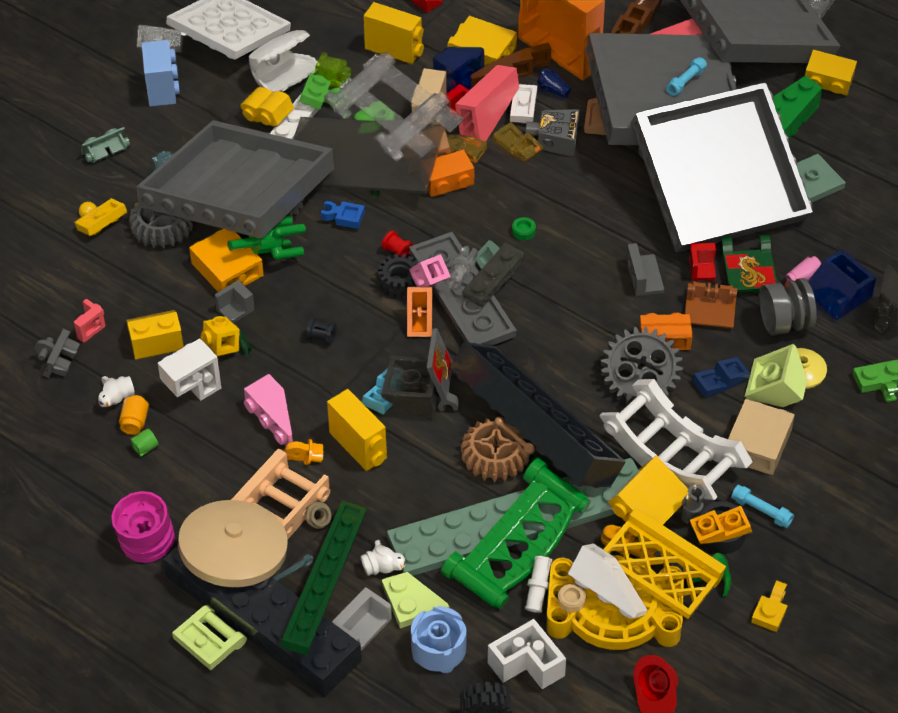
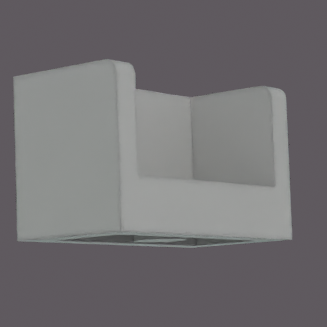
[332,587,392,651]

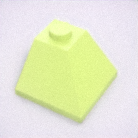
[745,344,807,407]

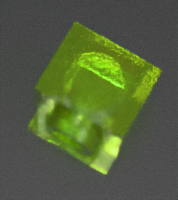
[315,52,351,89]

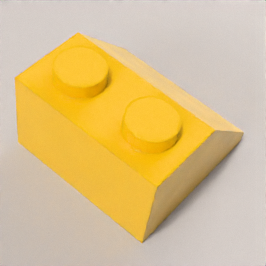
[126,310,184,360]

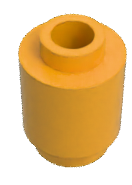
[119,395,149,435]

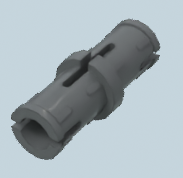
[680,485,705,524]

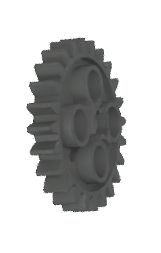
[601,327,683,405]

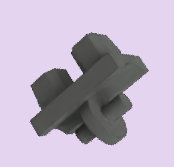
[35,329,80,378]

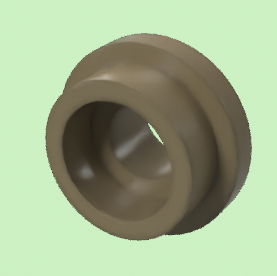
[305,502,331,529]

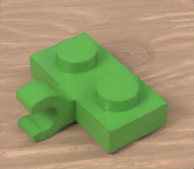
[299,73,344,110]
[853,360,898,402]

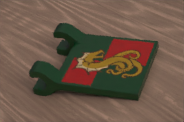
[720,235,777,293]

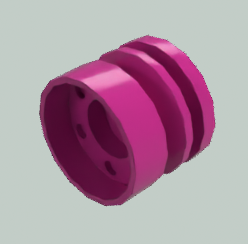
[111,491,175,563]

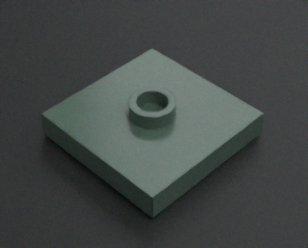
[796,154,846,202]

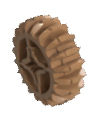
[461,418,530,483]

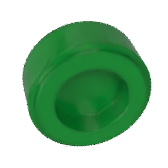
[512,217,536,240]

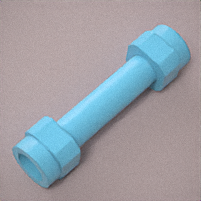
[666,57,707,96]
[731,485,794,528]

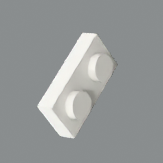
[510,84,537,123]

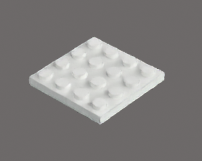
[166,0,291,59]

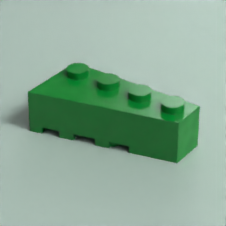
[773,76,822,138]

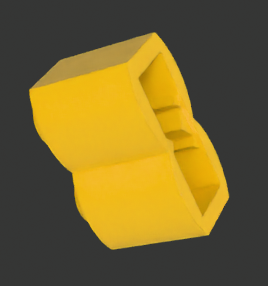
[240,87,294,126]

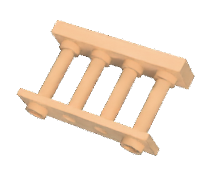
[231,449,330,540]

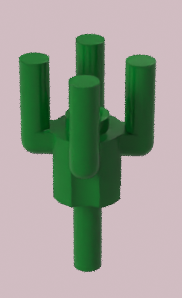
[227,217,306,260]

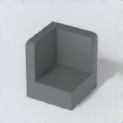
[215,280,255,323]

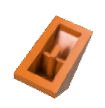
[407,287,432,337]

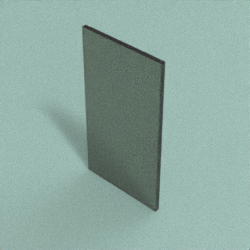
[294,117,445,194]

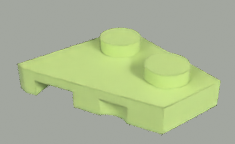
[382,572,449,628]

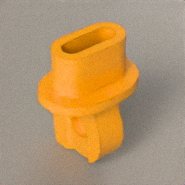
[283,439,323,465]

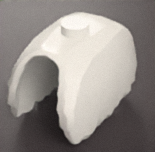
[249,30,320,92]

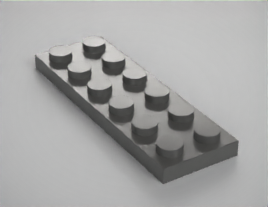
[409,232,517,346]

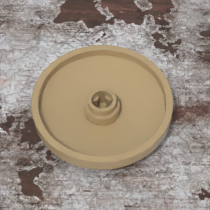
[178,500,288,587]

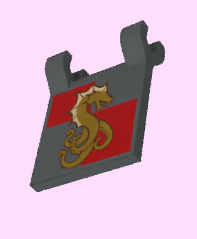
[427,328,459,412]

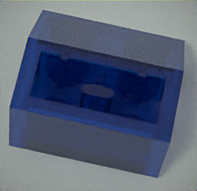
[808,249,877,319]

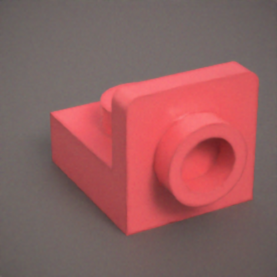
[73,299,105,343]

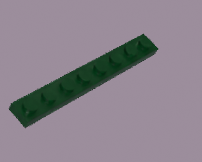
[280,501,367,655]

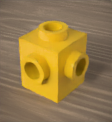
[201,316,240,356]

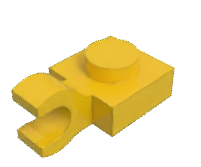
[751,581,787,632]

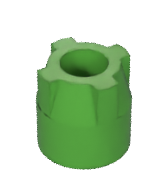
[130,428,159,456]

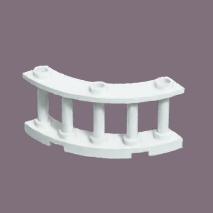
[599,379,752,500]

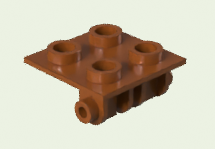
[685,281,737,329]

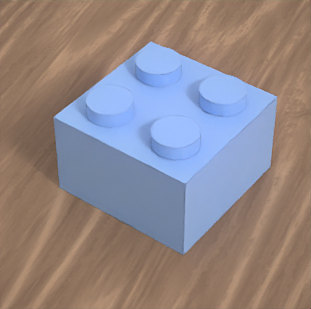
[142,40,180,106]

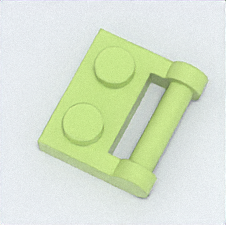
[172,605,247,670]

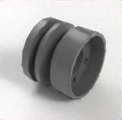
[759,278,817,336]

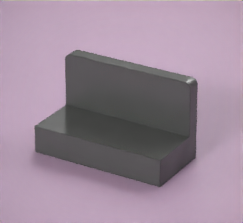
[626,243,664,296]

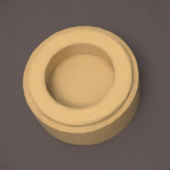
[558,584,586,612]

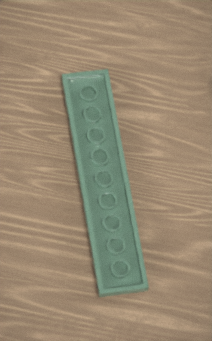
[387,457,638,576]

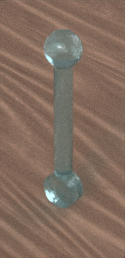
[273,554,314,581]

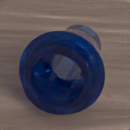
[537,68,572,99]

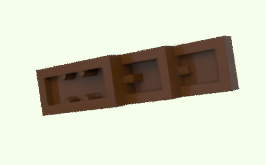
[610,0,662,34]
[470,42,551,90]

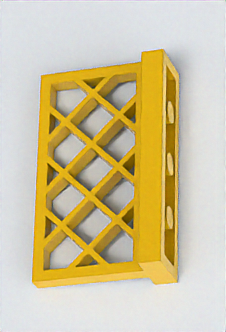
[603,508,726,619]

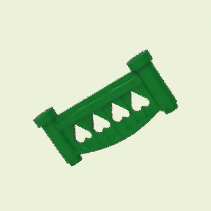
[441,458,591,609]

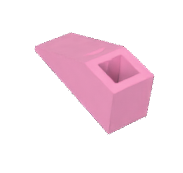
[244,374,293,446]

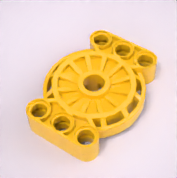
[546,555,684,650]

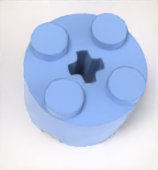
[411,606,466,673]

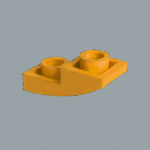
[690,506,752,544]

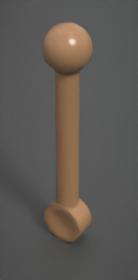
[494,417,535,454]

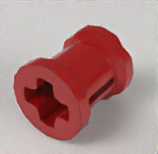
[381,230,413,258]

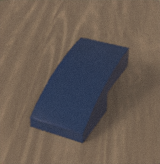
[691,357,751,398]

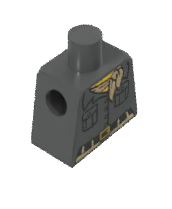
[526,109,579,157]

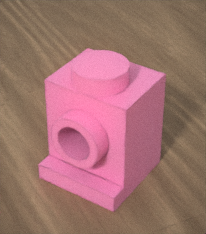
[409,254,451,287]

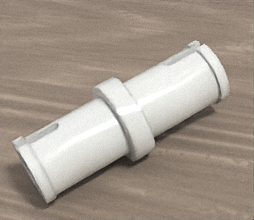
[525,556,552,613]

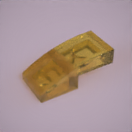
[493,122,544,161]
[447,134,487,163]

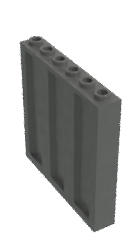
[680,0,840,63]
[585,33,737,145]
[137,120,334,239]

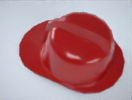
[633,655,679,713]

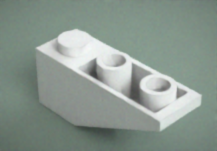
[568,544,648,618]

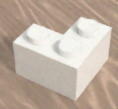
[158,338,221,401]
[488,619,566,689]

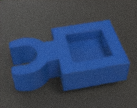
[321,201,365,229]

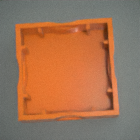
[518,0,605,80]

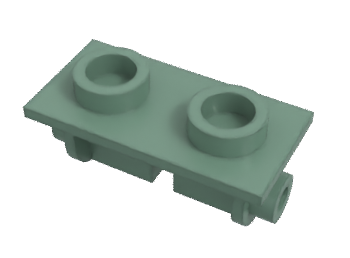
[81,127,130,163]

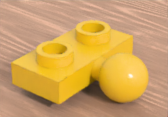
[74,198,127,236]

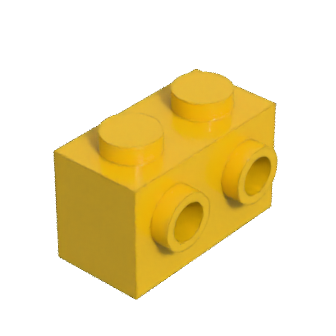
[805,50,857,95]

